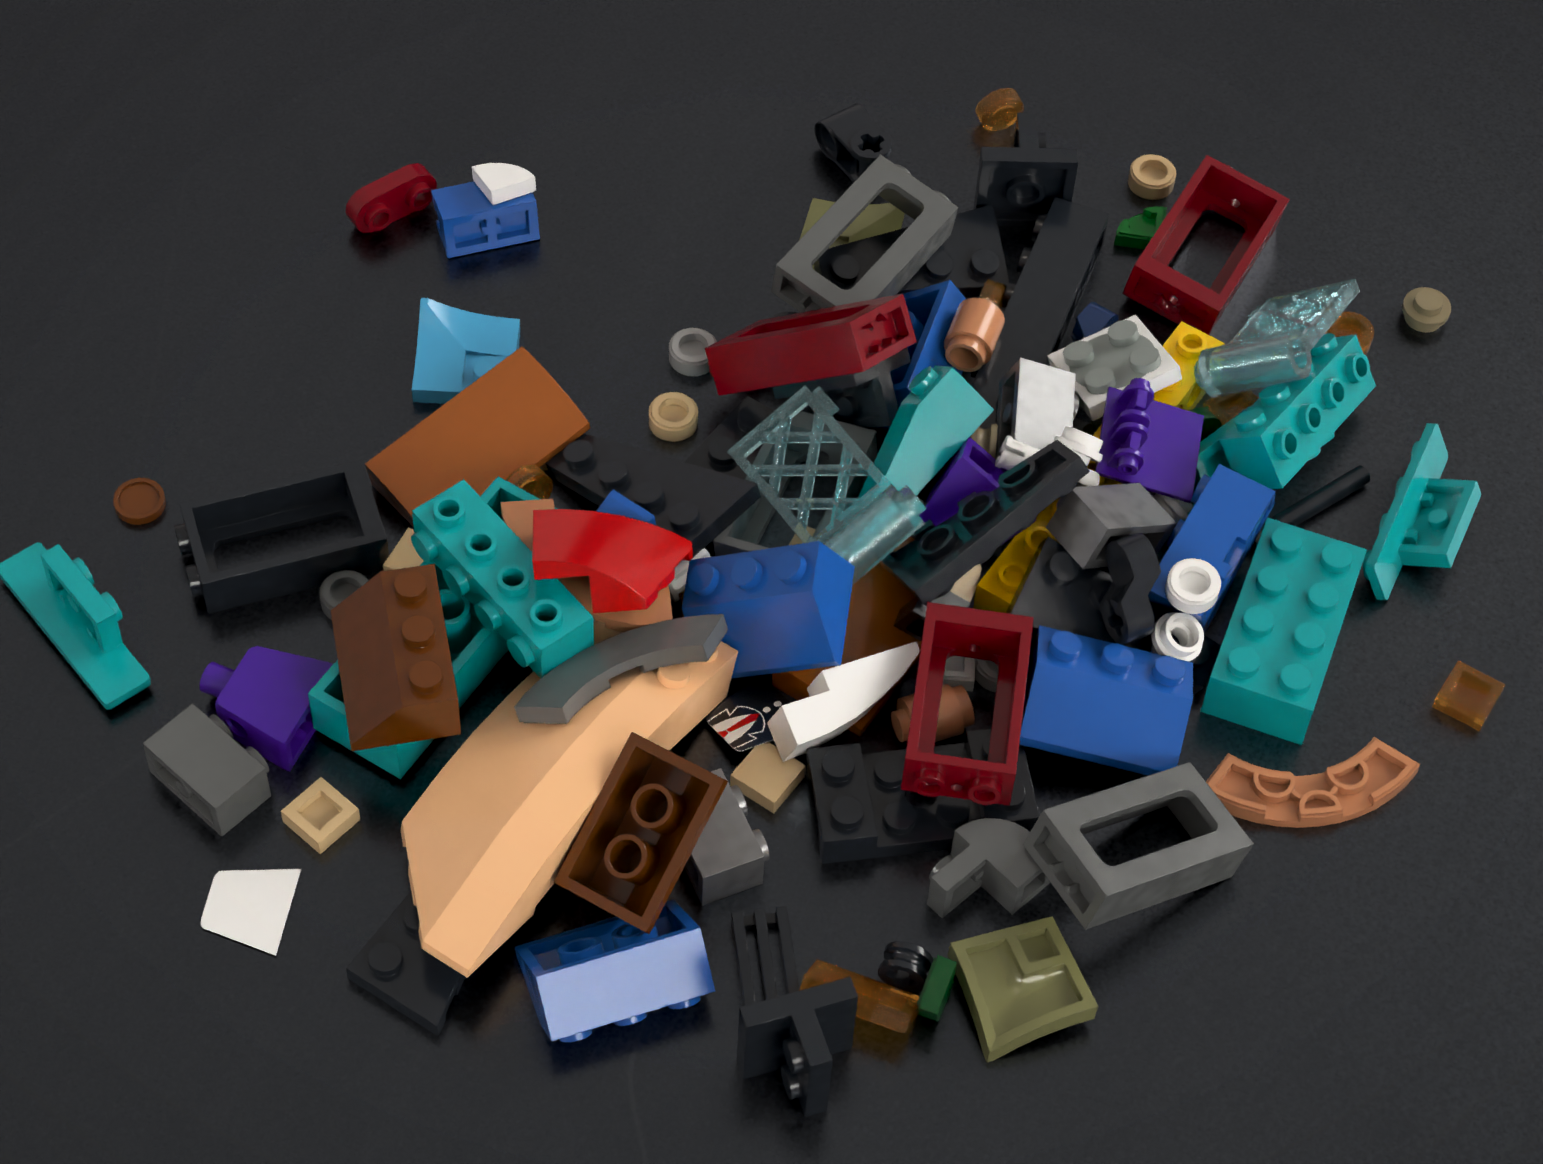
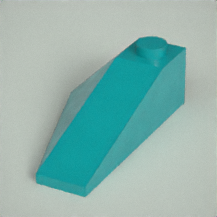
[834,365,994,561]

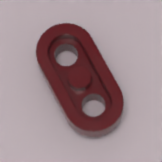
[346,163,437,233]

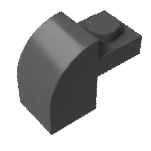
[927,818,1051,918]

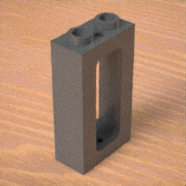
[771,154,959,312]
[713,406,878,556]
[1023,762,1254,930]

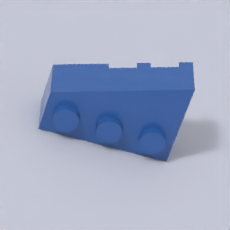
[1148,464,1276,635]

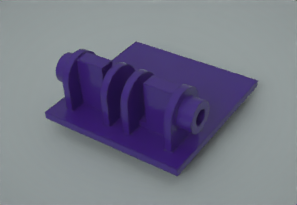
[1095,378,1204,503]

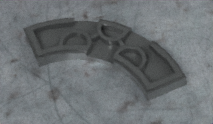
[514,614,728,724]

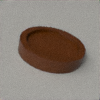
[113,478,166,525]

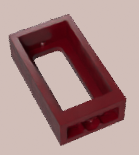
[1122,155,1290,335]
[704,294,917,396]
[901,602,1034,806]

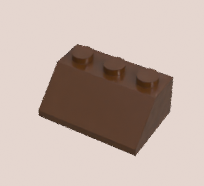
[330,564,461,751]
[554,732,728,934]

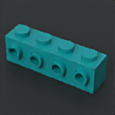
[1219,333,1376,489]
[411,479,594,679]

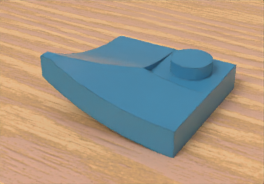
[412,298,520,404]

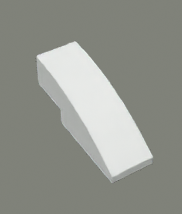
[767,642,920,762]

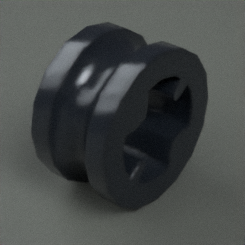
[878,941,934,993]

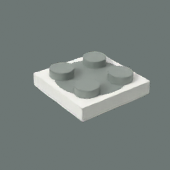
[1047,315,1182,421]

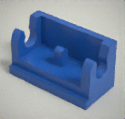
[431,181,540,258]

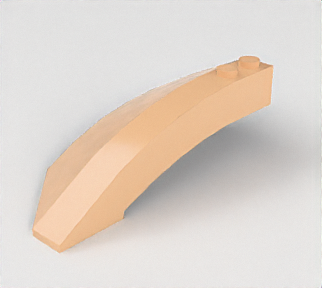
[400,619,738,978]

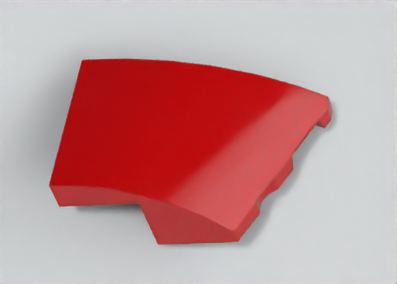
[532,509,693,613]

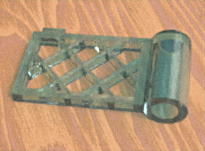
[1194,278,1360,398]
[727,385,926,585]

